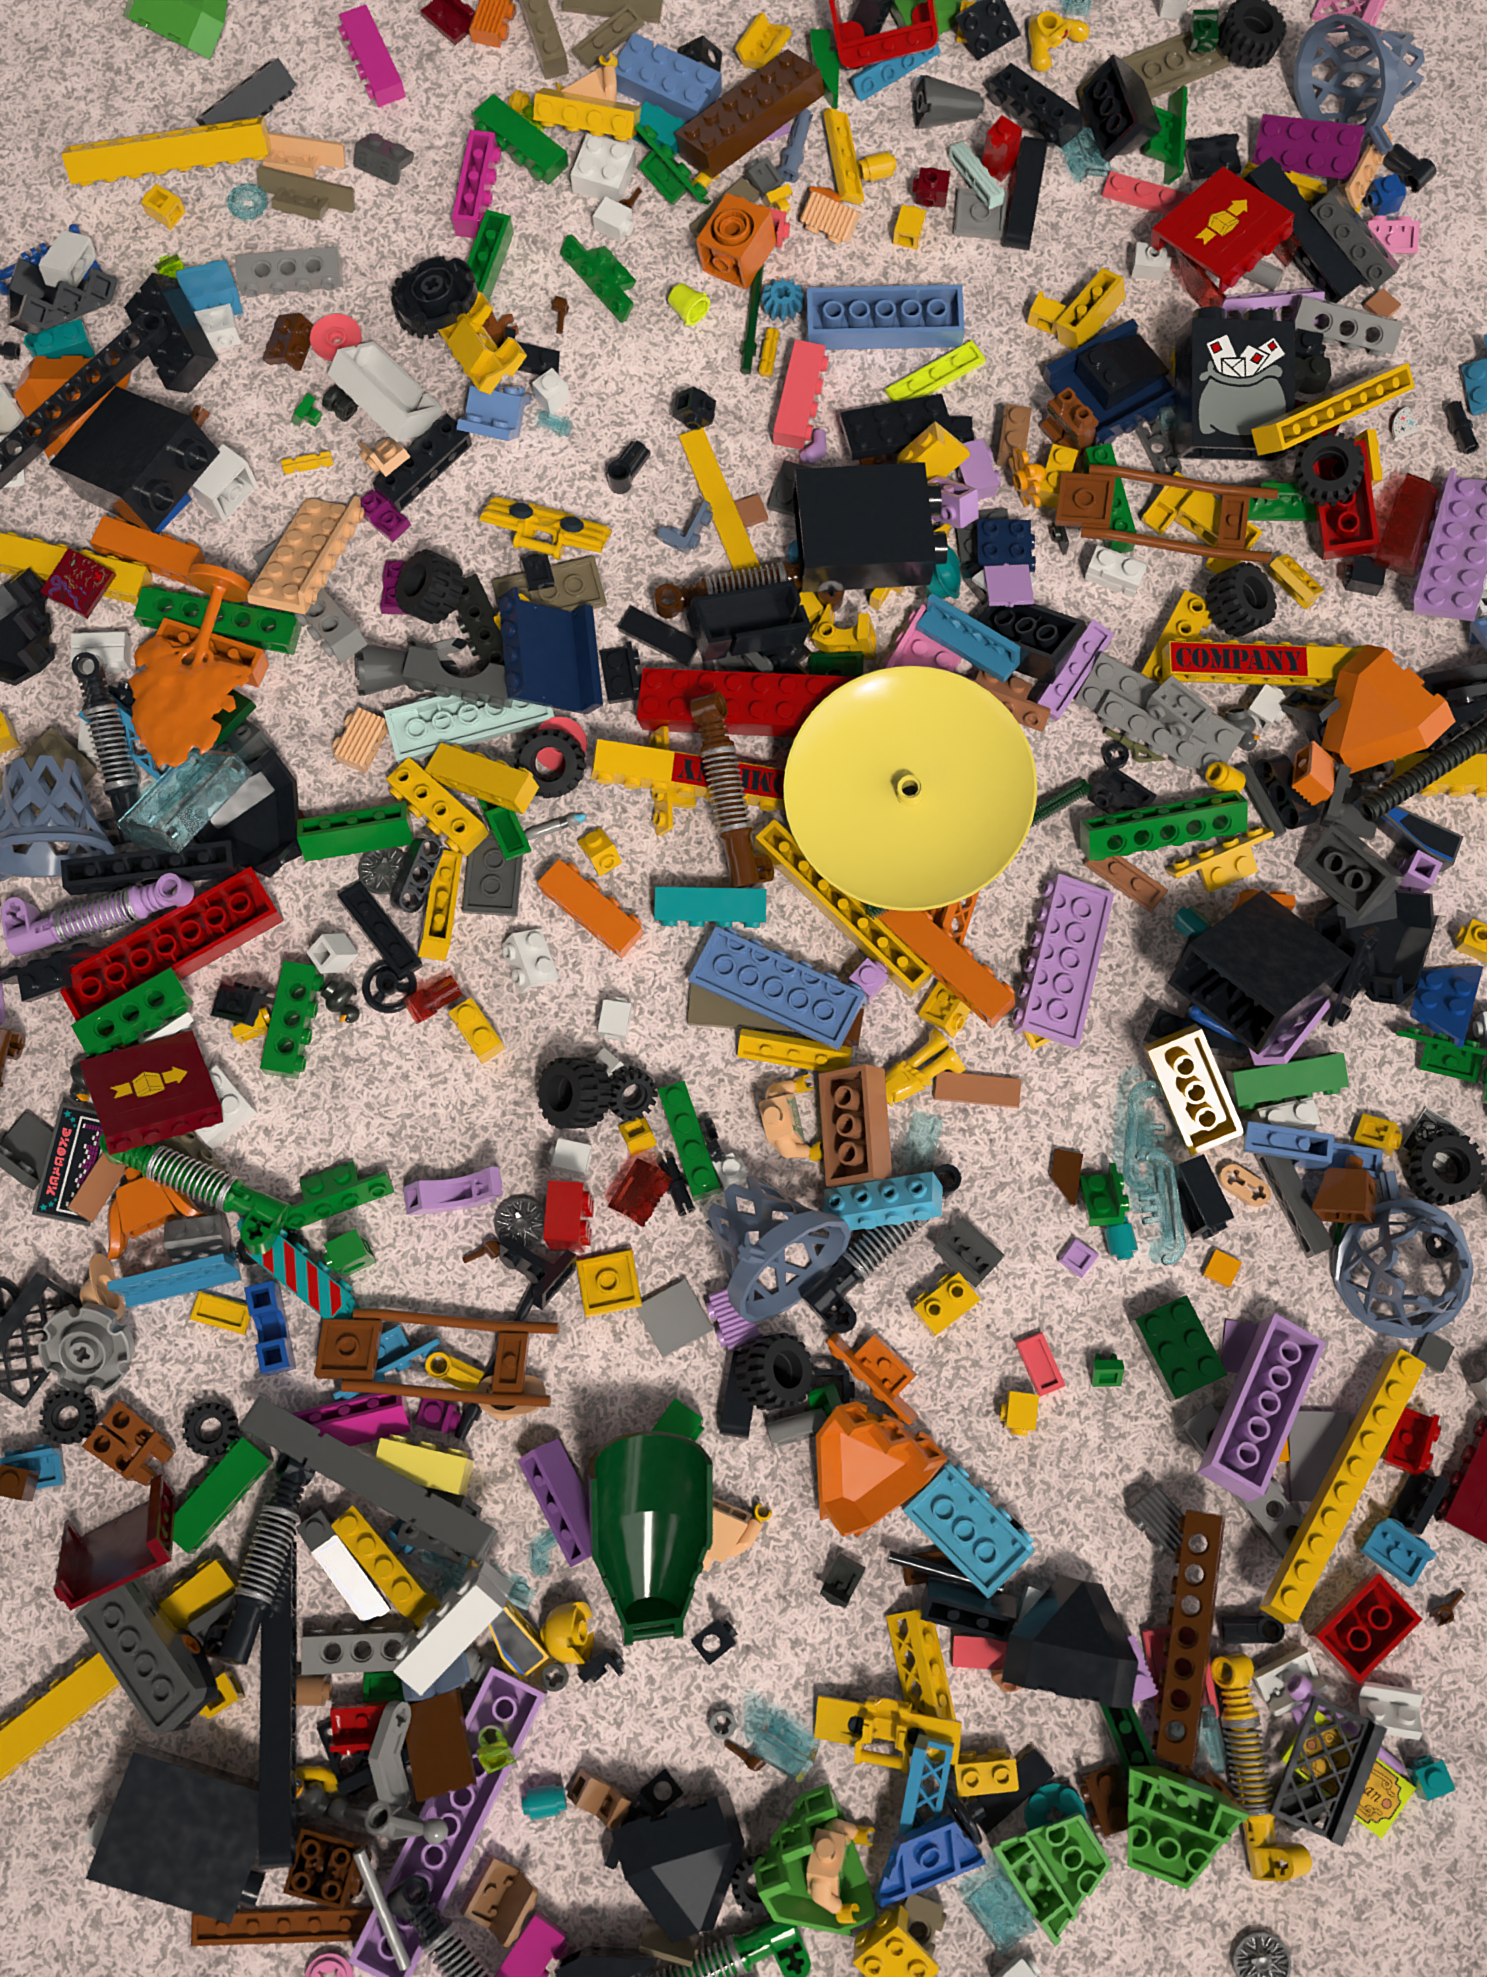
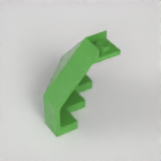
[122,0,227,60]
[753,1784,878,1937]

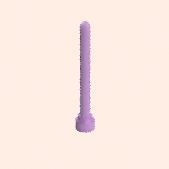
[1285,1673,1404,1775]

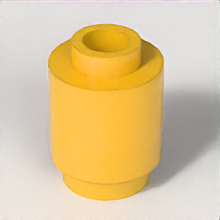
[858,150,897,182]
[1205,762,1246,793]

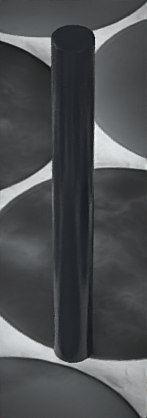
[887,1550,1005,1593]

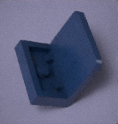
[977,519,1036,572]

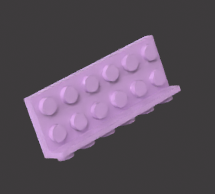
[1410,468,1487,622]
[1012,874,1114,1048]

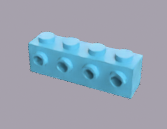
[823,1171,943,1231]

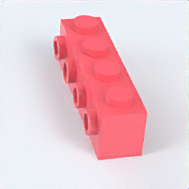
[773,340,829,450]

